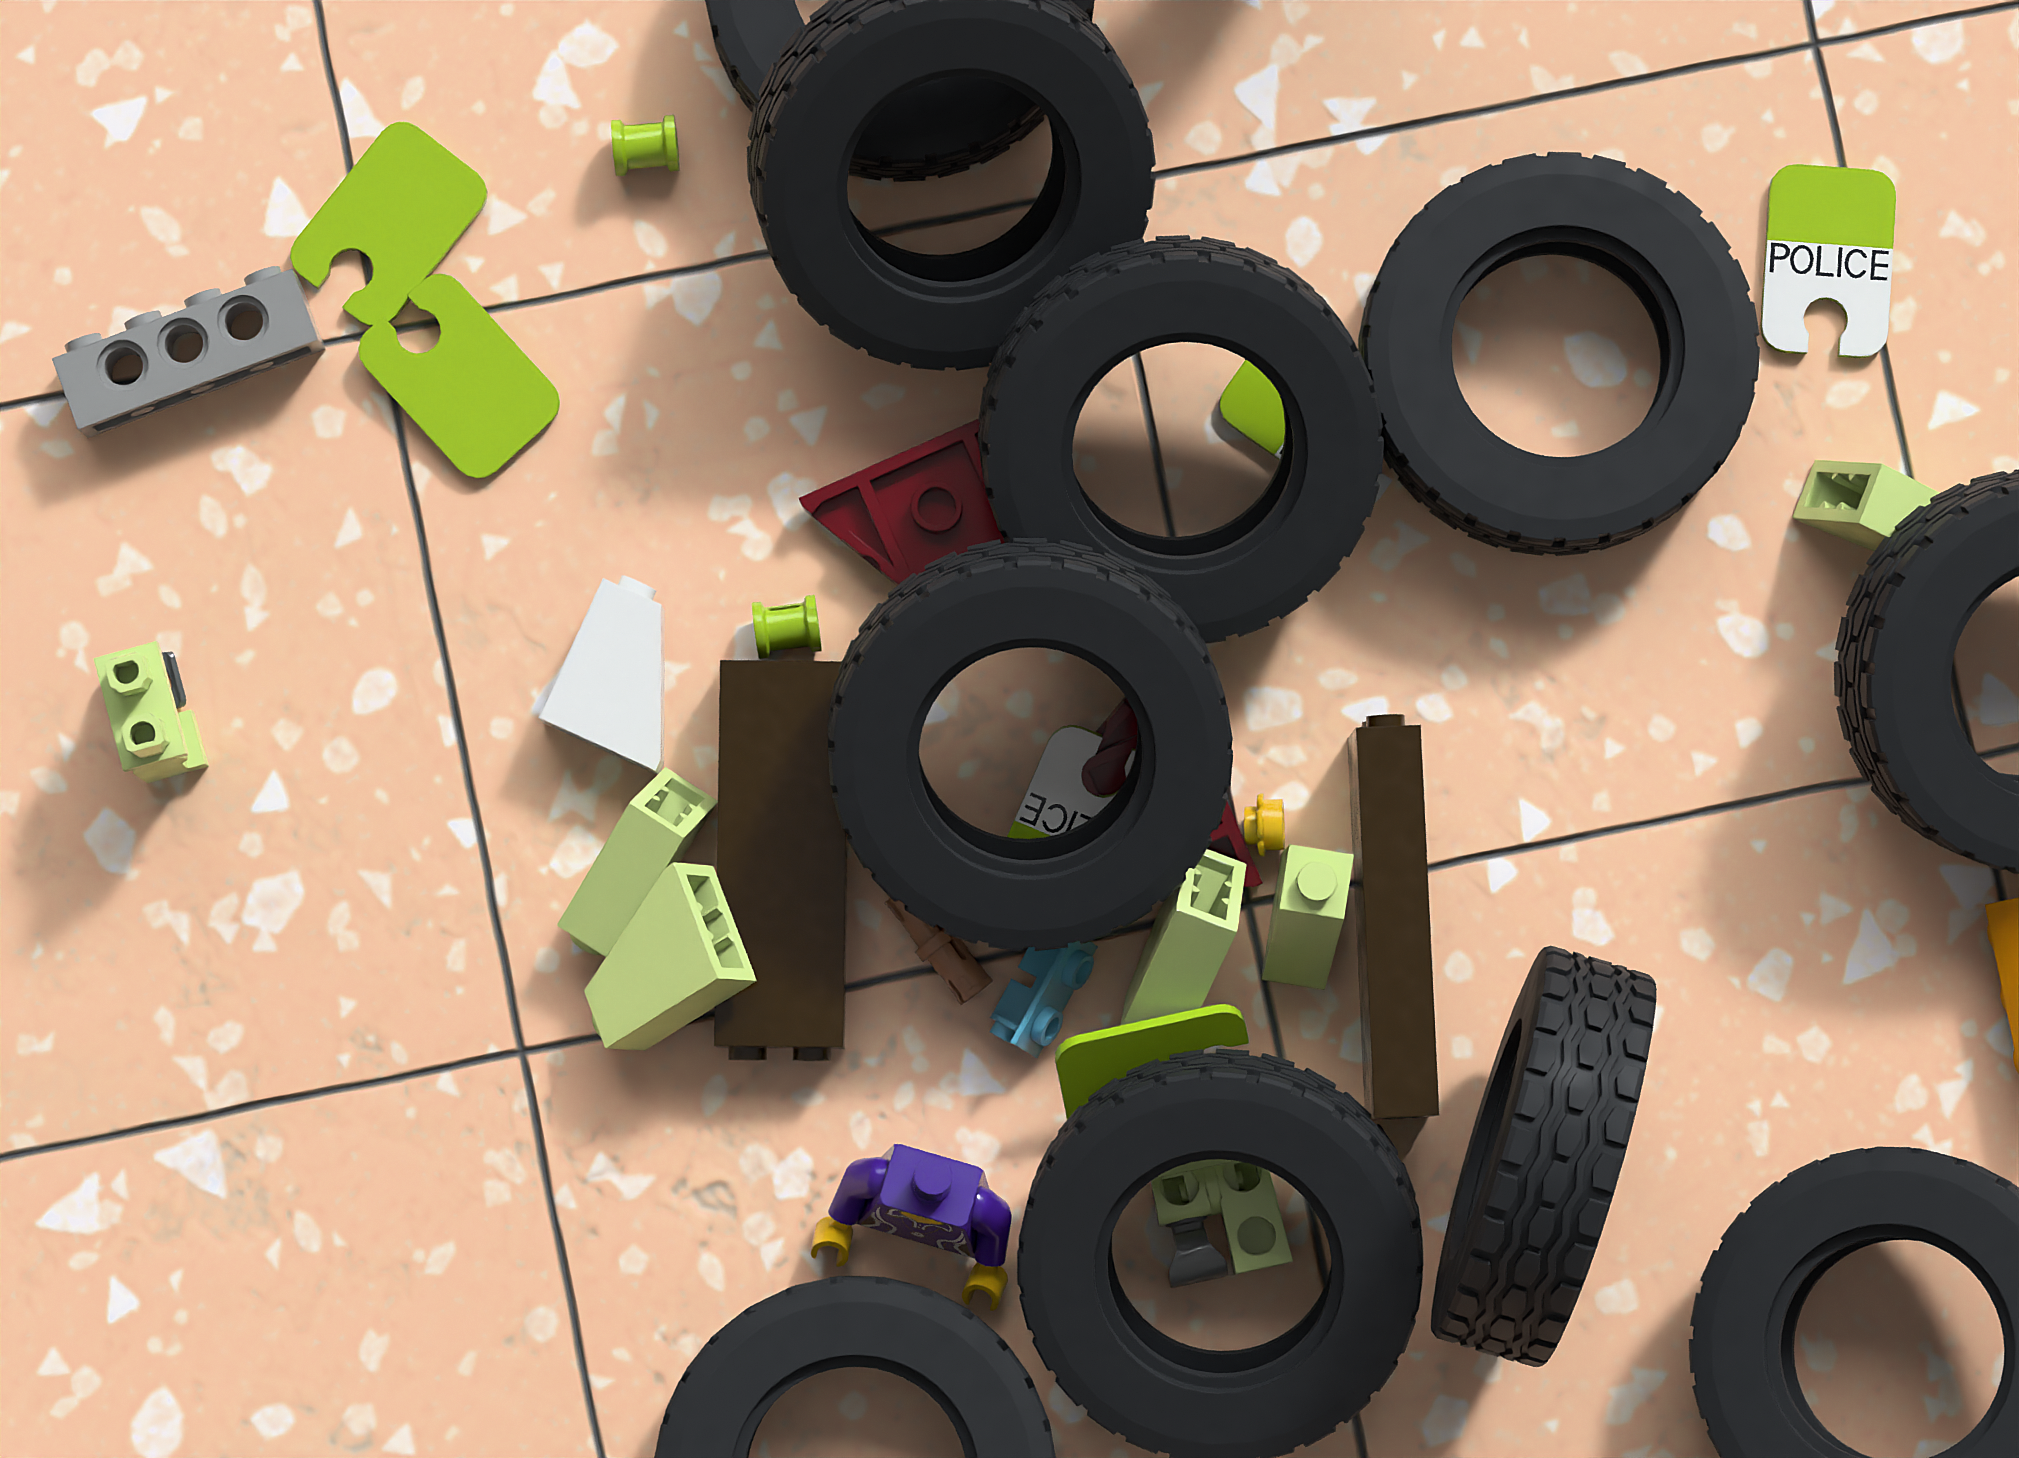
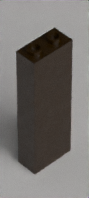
[714,660,848,1061]
[1347,714,1439,1120]

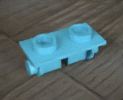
[989,941,1098,1058]

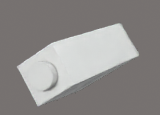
[538,575,665,775]

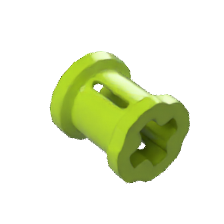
[611,115,680,176]
[751,595,822,659]

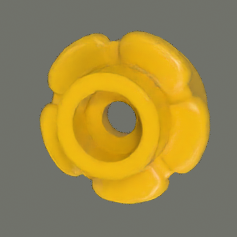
[1244,793,1285,857]

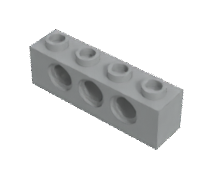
[52,266,326,438]

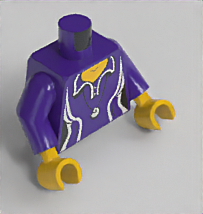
[811,1144,1012,1311]

